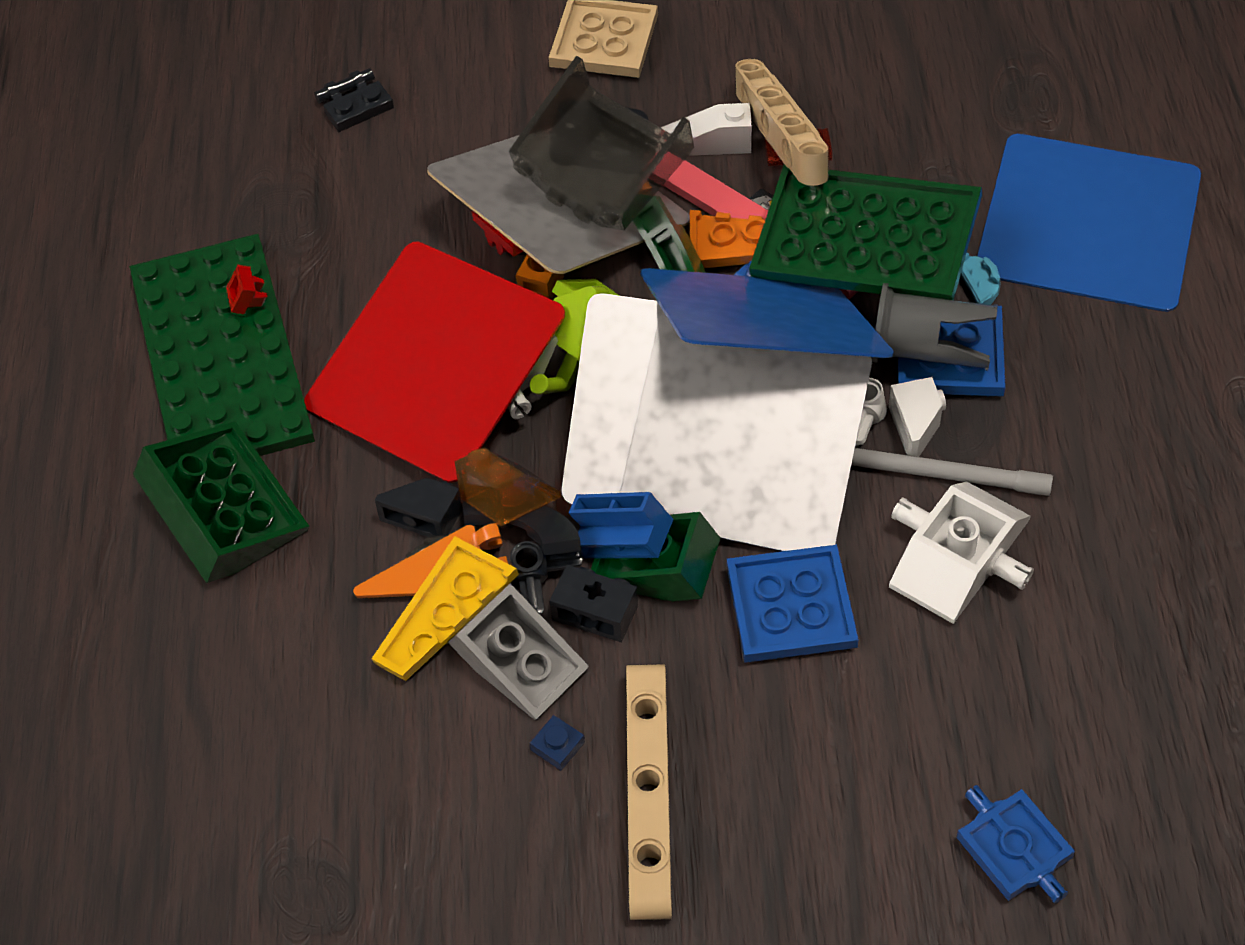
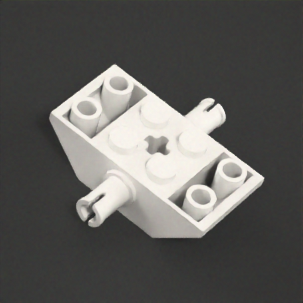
[889,481,1034,624]

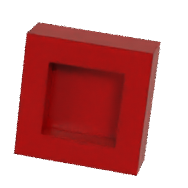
[226,265,267,314]

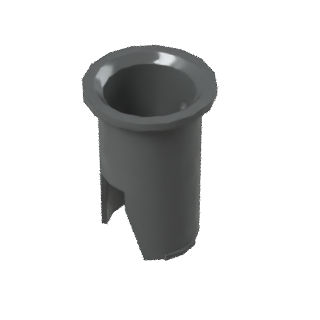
[872,283,998,371]

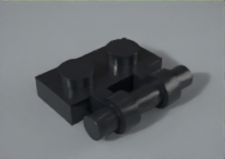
[314,68,394,132]

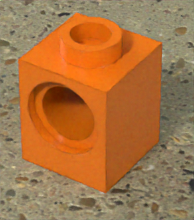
[516,254,564,300]

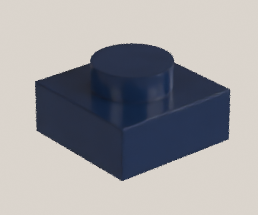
[529,715,585,771]

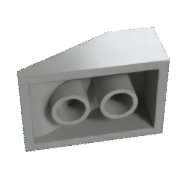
[448,584,589,720]

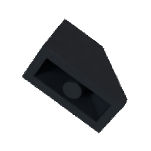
[375,478,463,540]

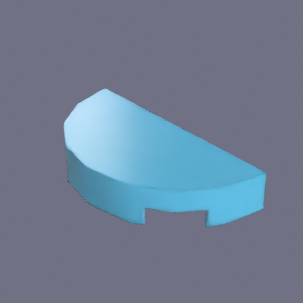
[960,253,1001,305]

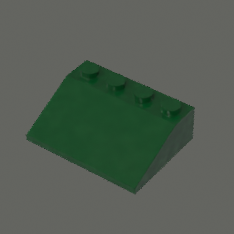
[133,421,310,583]

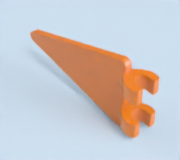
[353,523,508,598]

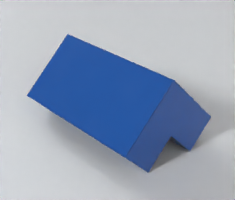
[569,492,673,558]

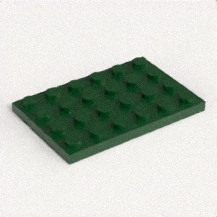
[749,165,982,301]

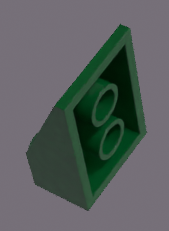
[591,512,721,601]

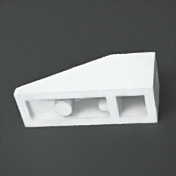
[655,103,752,157]

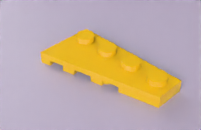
[372,536,519,681]

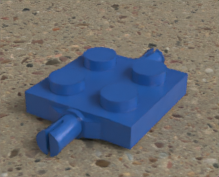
[956,785,1075,904]

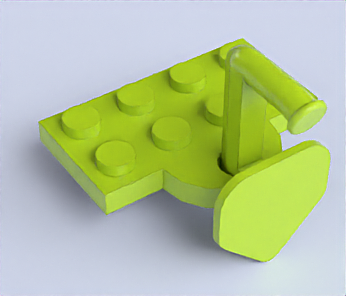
[530,279,620,395]

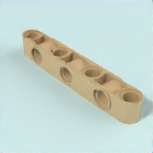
[735,59,828,186]
[626,664,672,920]

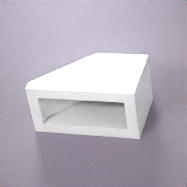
[889,377,946,457]

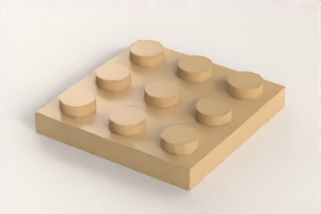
[549,0,658,78]

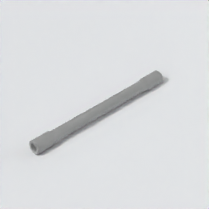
[851,448,1053,496]

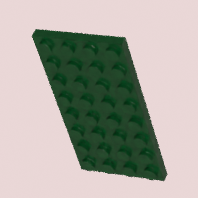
[129,234,315,456]

